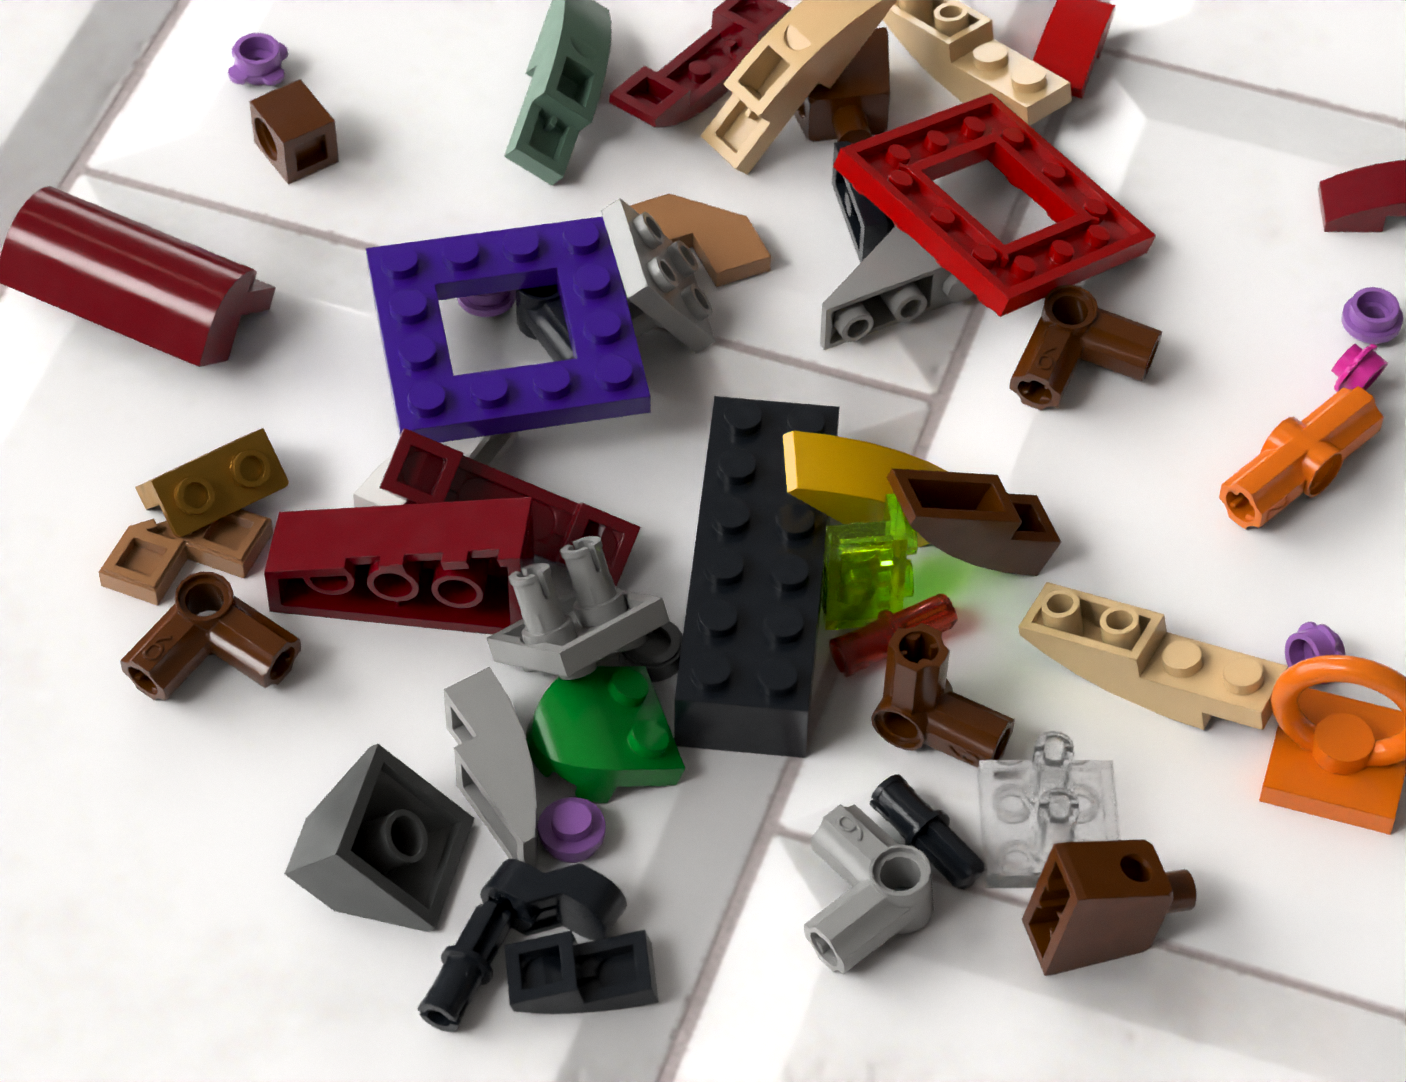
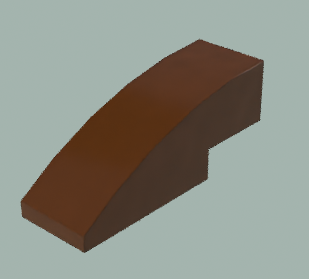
[887,468,1061,576]

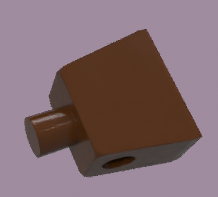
[794,27,890,144]
[1021,839,1197,976]

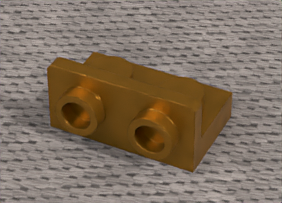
[135,428,289,537]

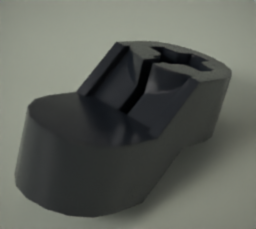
[480,859,627,940]

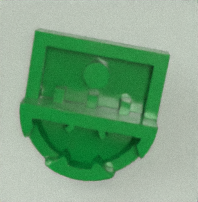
[526,666,686,803]

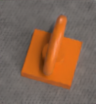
[1259,655,1406,835]

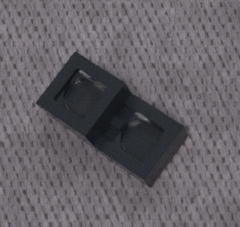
[504,930,659,1014]

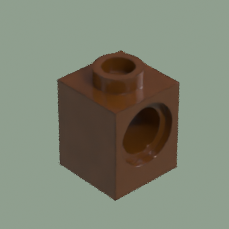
[249,79,339,184]

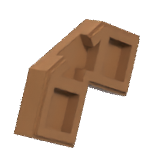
[630,193,771,287]
[98,509,273,606]

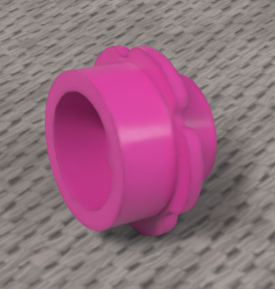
[1331,343,1388,392]

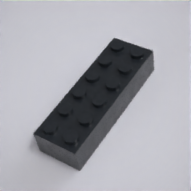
[674,396,840,758]

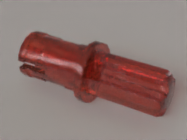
[829,593,958,678]

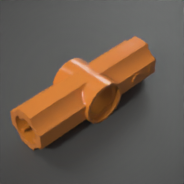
[1219,386,1384,529]

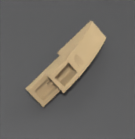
[701,0,897,175]
[883,0,1072,126]
[1018,582,1288,730]

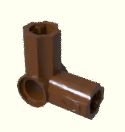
[1009,285,1163,411]
[120,571,301,701]
[871,623,1015,773]

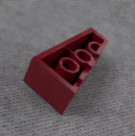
[264,497,535,635]

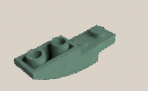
[504,0,611,186]

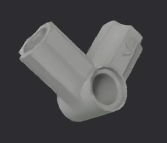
[804,804,934,974]

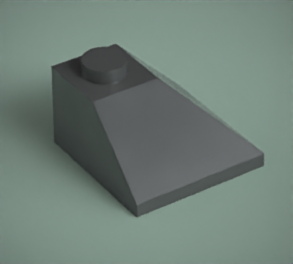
[284,744,475,932]

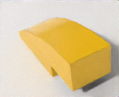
[783,431,948,548]

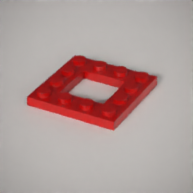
[833,93,1156,317]

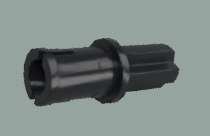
[870,774,985,890]
[417,900,513,1032]

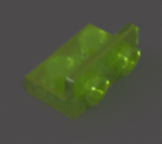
[822,494,918,630]

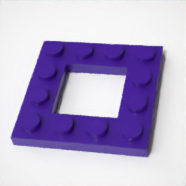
[366,216,651,443]

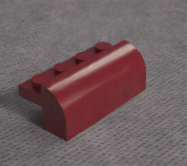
[0,186,276,367]

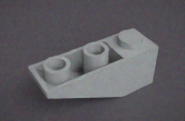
[820,226,974,350]

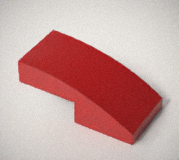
[1032,0,1116,99]

